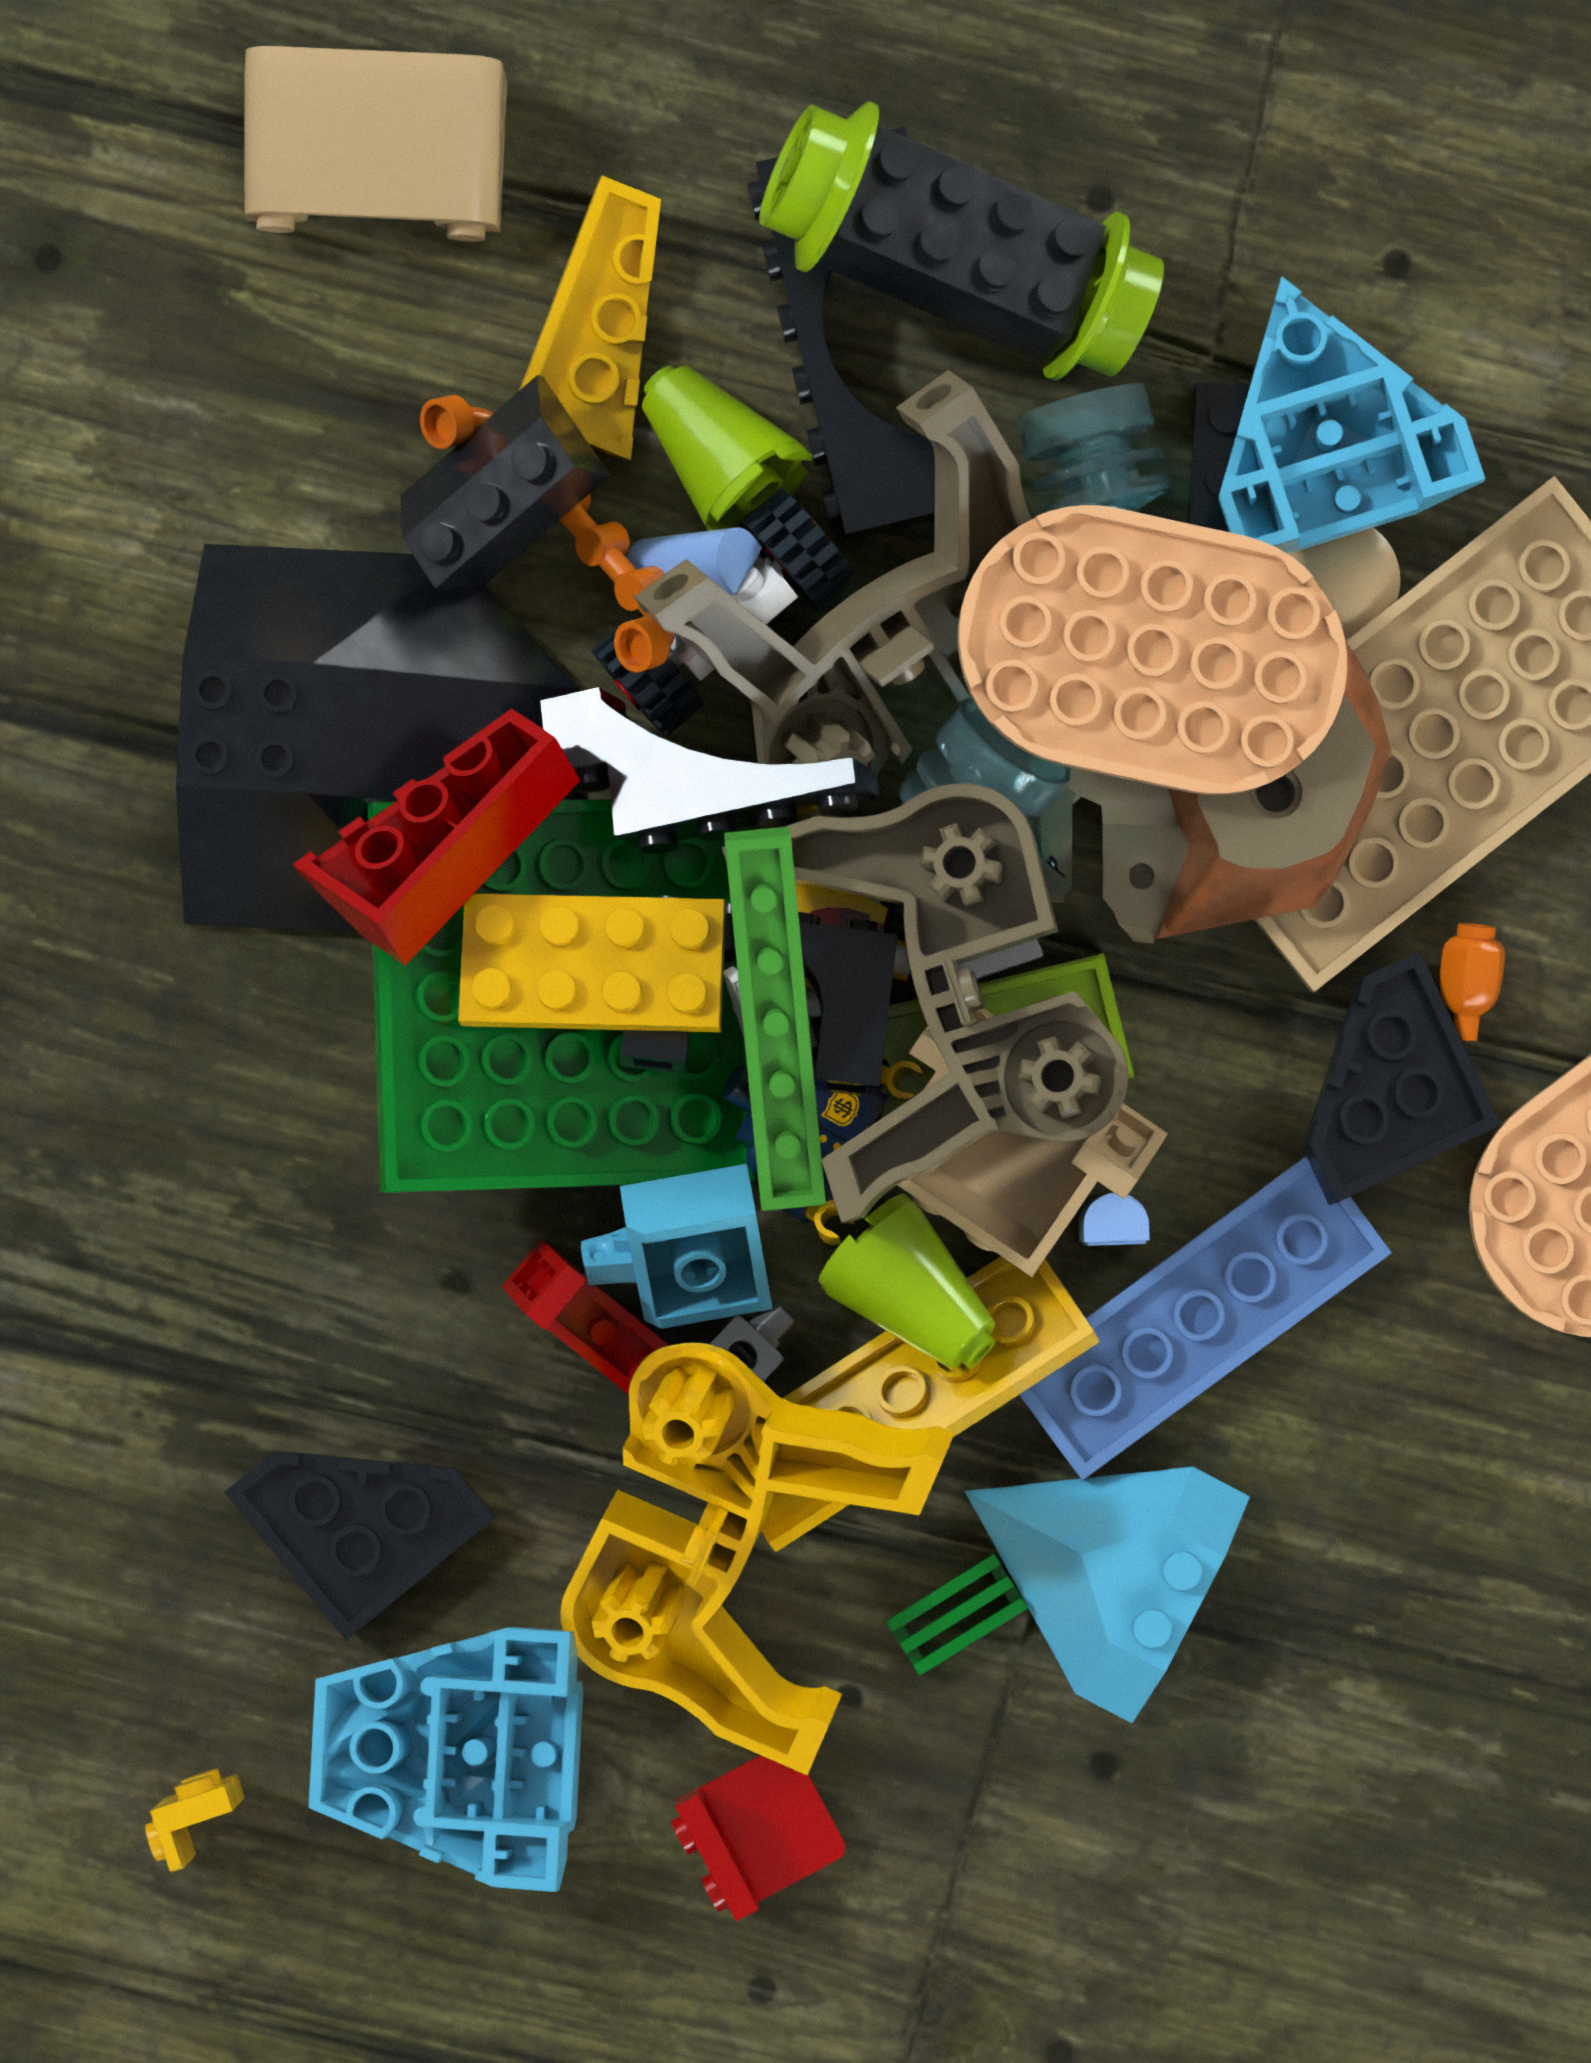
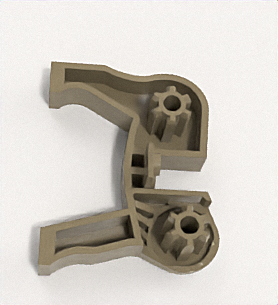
[634,370,1032,815]
[722,783,1129,1223]

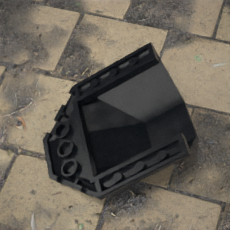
[176,544,579,933]

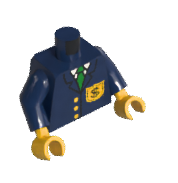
[722,1050,927,1245]

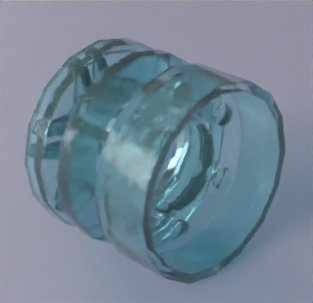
[1015,383,1172,515]
[899,697,1071,830]

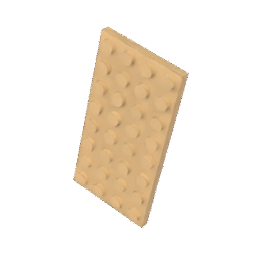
[1253,476,1591,993]

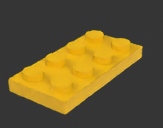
[458,894,726,1032]

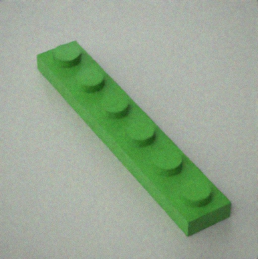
[724,826,826,1211]

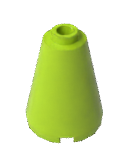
[642,365,812,531]
[818,1193,995,1369]

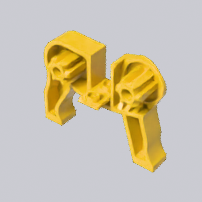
[560,1343,955,1775]

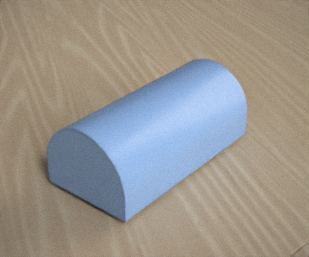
[627,527,762,595]
[1078,1193,1150,1246]

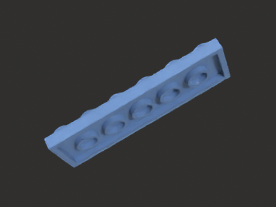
[1019,1156,1392,1480]

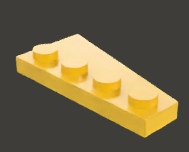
[519,176,661,462]

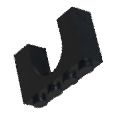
[620,896,898,1098]

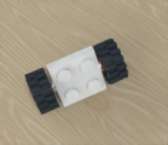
[591,487,855,738]

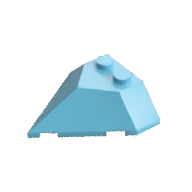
[1218,277,1485,553]
[965,1466,1250,1723]

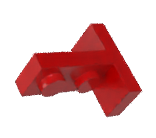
[501,1238,670,1395]

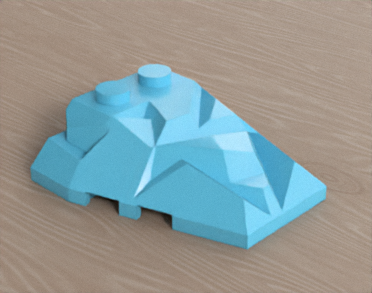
[308,1627,583,1892]

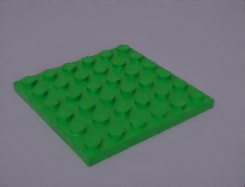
[368,799,755,1193]

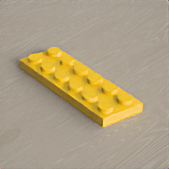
[761,1256,1100,1552]

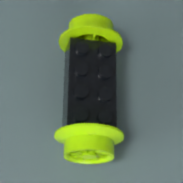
[759,101,1164,381]

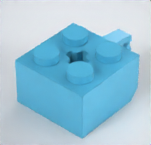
[581,1164,773,1329]

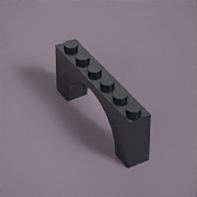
[747,127,935,541]

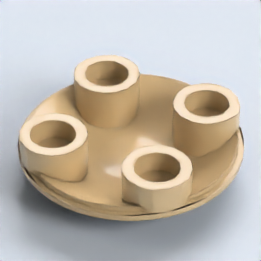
[1287,528,1400,640]

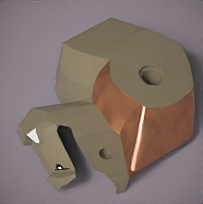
[1025,640,1391,943]

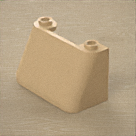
[244,46,507,242]

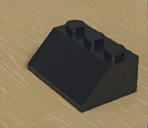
[400,375,610,596]

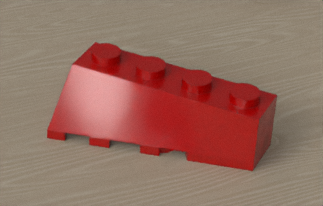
[292,709,580,966]

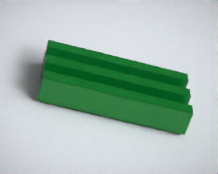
[885,1553,1028,1676]

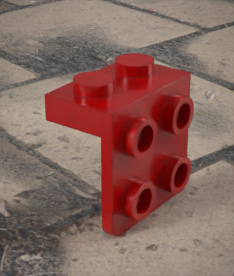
[671,1755,845,1922]

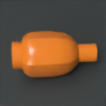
[1440,923,1505,1041]

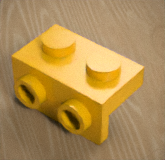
[145,1768,245,1872]

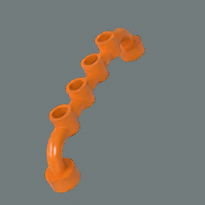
[420,394,676,673]

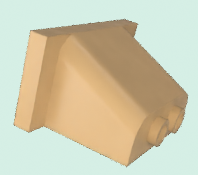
[898,1009,1168,1277]

